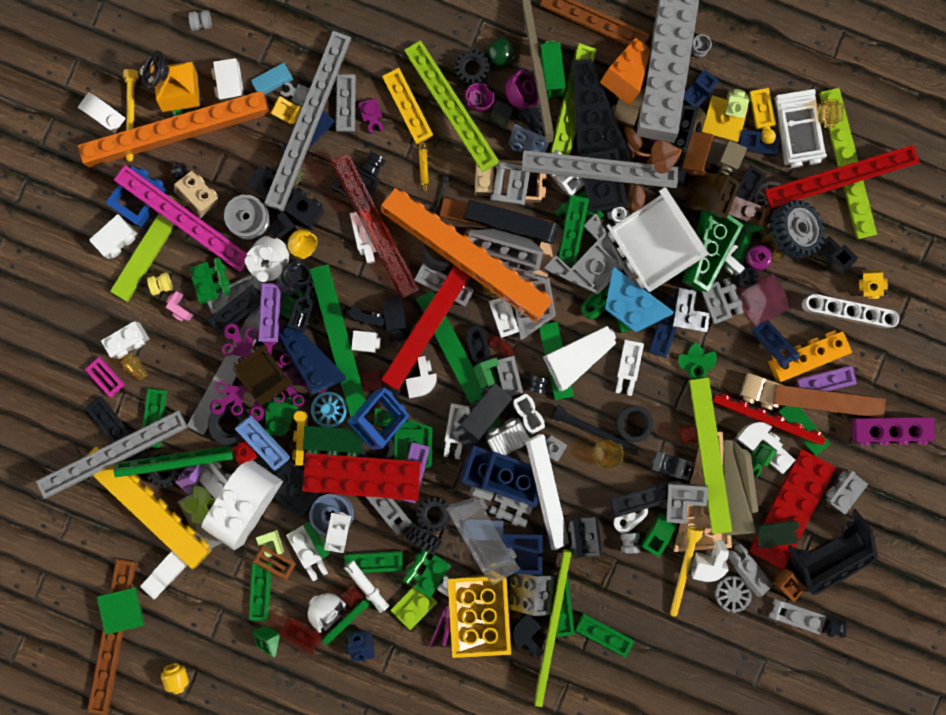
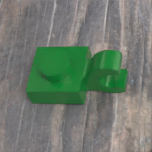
[751,441,777,477]

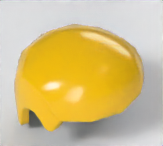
[287,229,317,259]

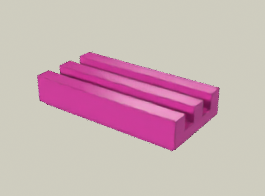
[85,357,126,398]

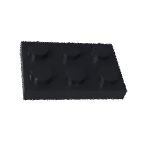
[579,148,628,213]

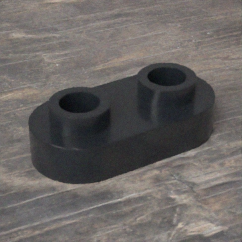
[467,326,490,364]

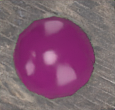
[464,83,494,112]

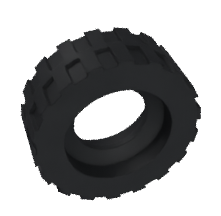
[208,402,249,446]

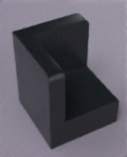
[268,211,297,241]

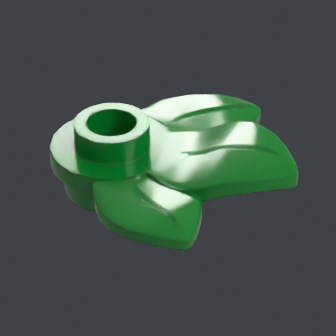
[678,343,717,380]

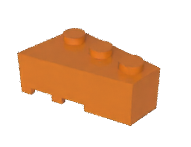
[600,38,651,106]

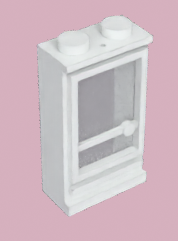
[773,89,827,168]

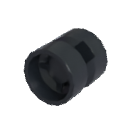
[277,261,311,295]

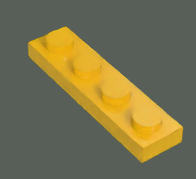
[382,68,433,145]

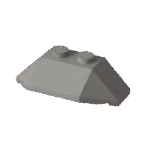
[468,229,543,272]

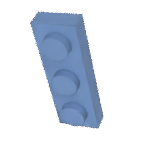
[235,415,290,471]

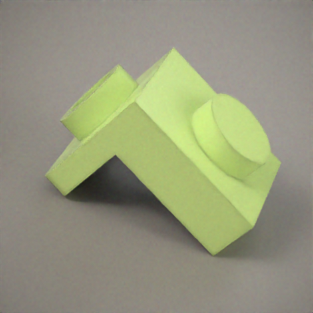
[726,89,749,118]

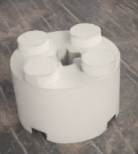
[245,236,289,282]

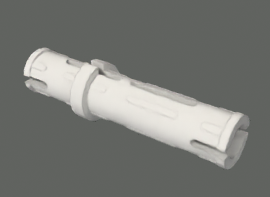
[344,560,389,613]

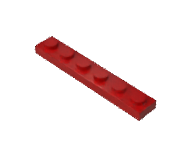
[712,393,826,446]

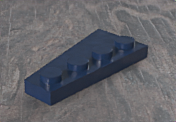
[278,325,346,395]

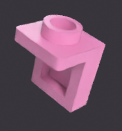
[166,291,193,321]

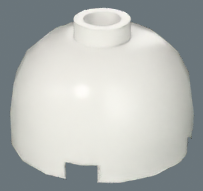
[308,593,346,633]

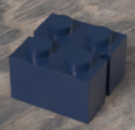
[502,532,543,575]

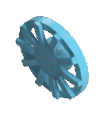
[311,392,347,428]

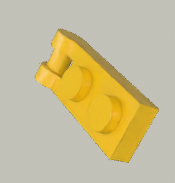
[292,411,308,465]

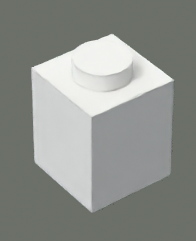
[351,331,381,353]

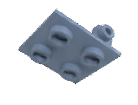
[507,124,549,153]

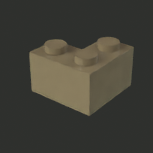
[704,140,747,176]

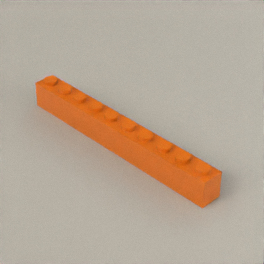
[78,91,270,168]
[381,188,552,324]

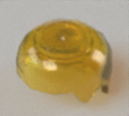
[592,439,624,469]

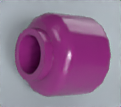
[745,245,772,271]

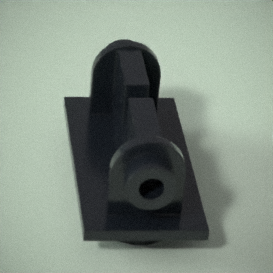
[518,106,555,136]

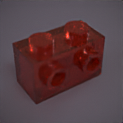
[279,617,322,658]

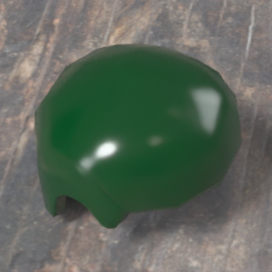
[485,38,516,69]

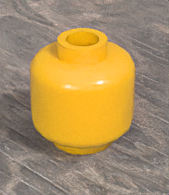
[161,663,189,694]

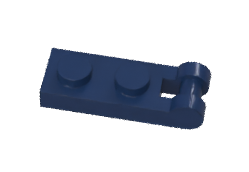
[752,320,800,368]

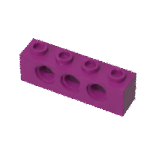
[851,417,935,446]

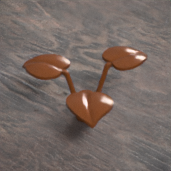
[620,127,682,214]

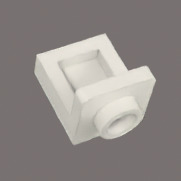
[723,245,745,276]

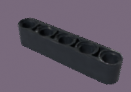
[463,200,559,244]

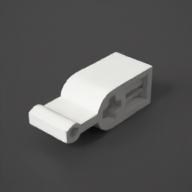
[140,551,187,600]

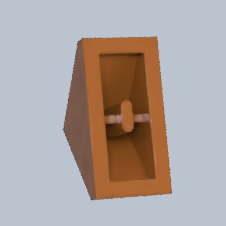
[771,568,806,602]

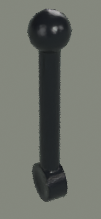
[434,175,449,214]

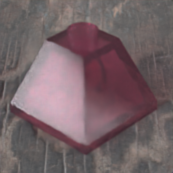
[737,274,790,327]

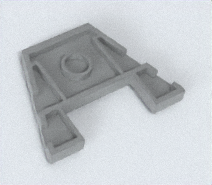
[544,213,625,294]

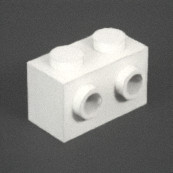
[101,321,149,359]

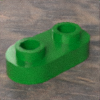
[581,286,609,319]

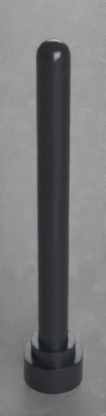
[551,405,638,452]

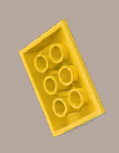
[448,573,511,658]

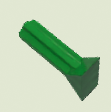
[733,219,766,265]

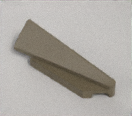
[724,438,758,535]

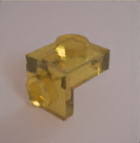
[761,233,784,264]

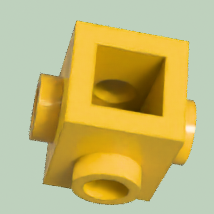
[859,269,888,299]

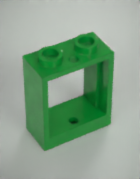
[540,40,566,99]

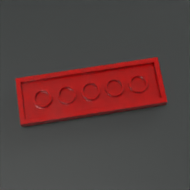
[748,449,836,570]
[303,453,422,501]

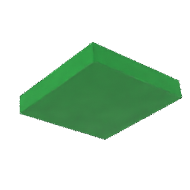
[97,587,145,635]

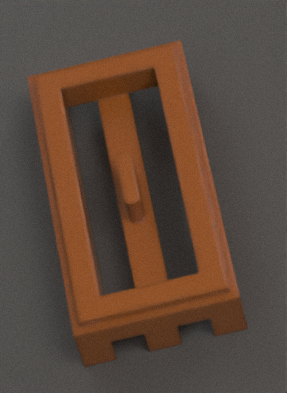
[252,545,296,581]

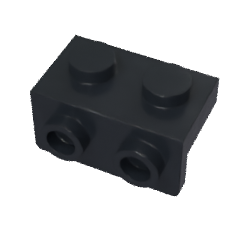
[568,516,602,559]

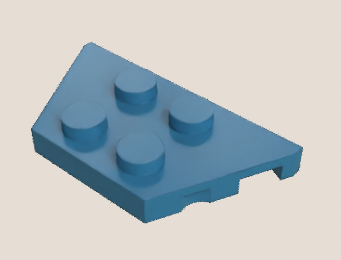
[605,267,674,332]

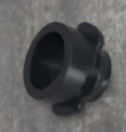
[171,161,188,180]

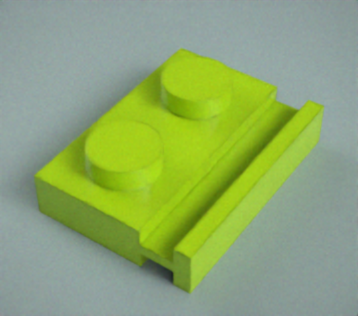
[390,584,438,630]

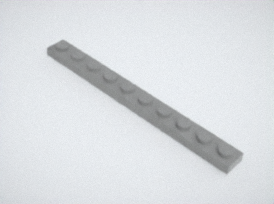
[265,31,351,211]

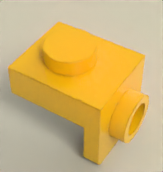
[270,96,302,124]

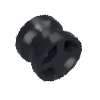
[527,375,549,395]
[826,618,847,638]

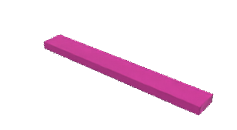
[114,165,247,272]

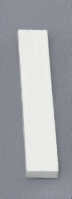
[526,434,569,550]

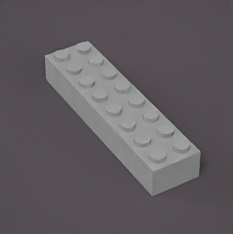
[636,0,699,143]

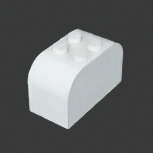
[201,460,283,550]

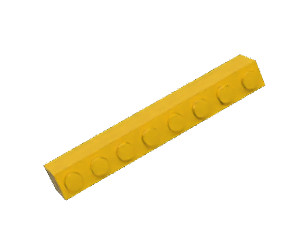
[88,446,212,569]

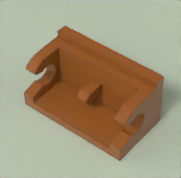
[682,132,715,176]

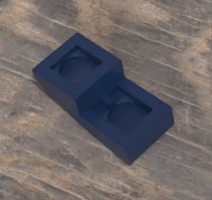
[683,70,719,107]
[740,130,780,156]

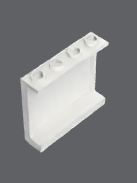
[607,187,709,292]

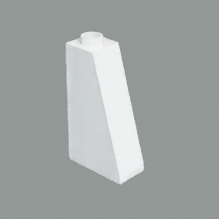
[543,326,616,391]

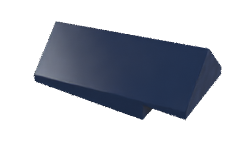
[461,446,539,507]

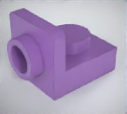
[176,465,203,494]

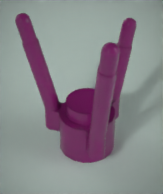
[429,605,450,647]

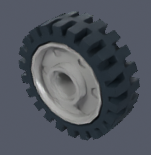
[770,200,825,259]

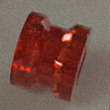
[679,424,698,445]
[341,583,365,608]

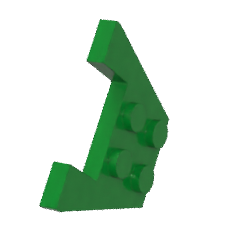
[375,408,432,468]

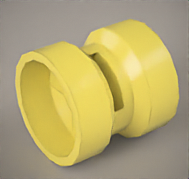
[147,272,172,296]

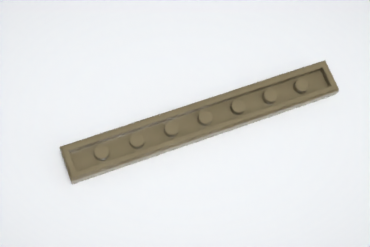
[522,0,554,143]

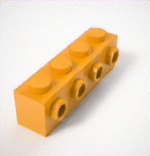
[768,330,852,382]

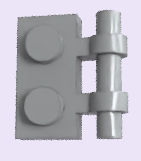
[700,277,744,324]
[489,495,533,527]

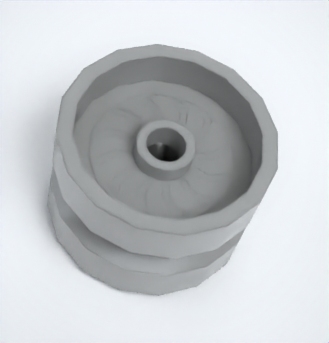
[224,195,270,240]

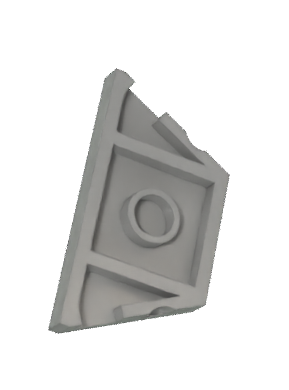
[507,266,556,339]

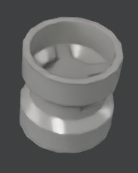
[189,10,212,31]
[691,34,712,58]
[620,532,641,553]

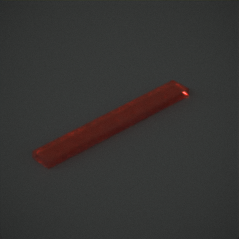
[330,153,419,298]

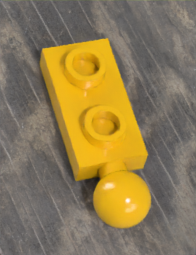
[749,88,776,144]

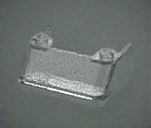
[446,497,520,585]

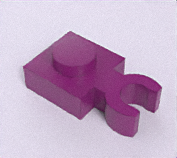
[358,98,383,134]

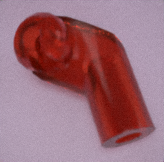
[488,335,515,357]

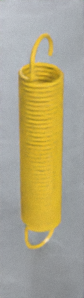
[419,143,429,191]

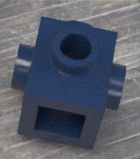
[345,631,375,662]

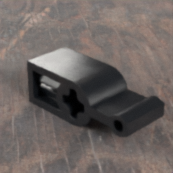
[287,280,314,332]

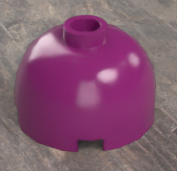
[505,69,539,109]

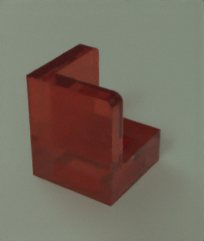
[362,370,384,393]

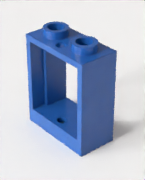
[106,166,168,228]
[348,388,410,450]

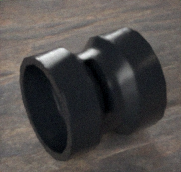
[360,151,386,177]
[736,268,759,289]

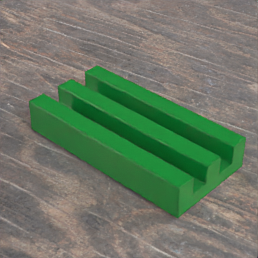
[303,521,330,558]

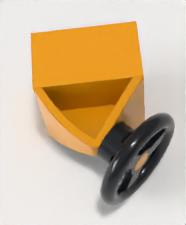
[142,50,200,112]

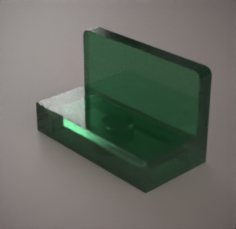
[756,520,800,548]

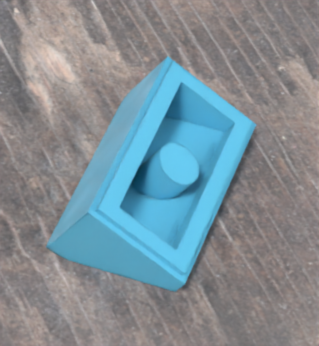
[251,63,294,95]

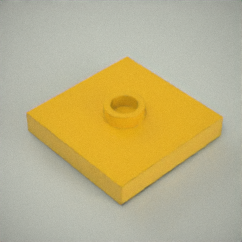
[702,96,749,143]

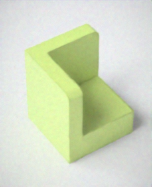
[256,530,284,557]

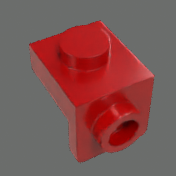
[232,440,257,465]

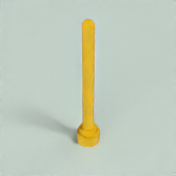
[123,69,139,162]
[670,526,703,617]

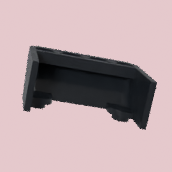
[788,509,878,595]

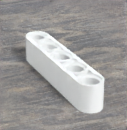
[802,294,899,329]

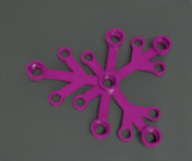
[210,324,328,422]

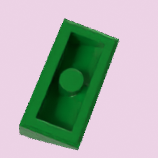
[252,625,280,658]

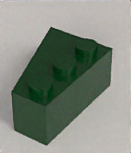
[303,426,363,457]

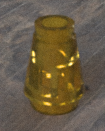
[120,352,148,381]

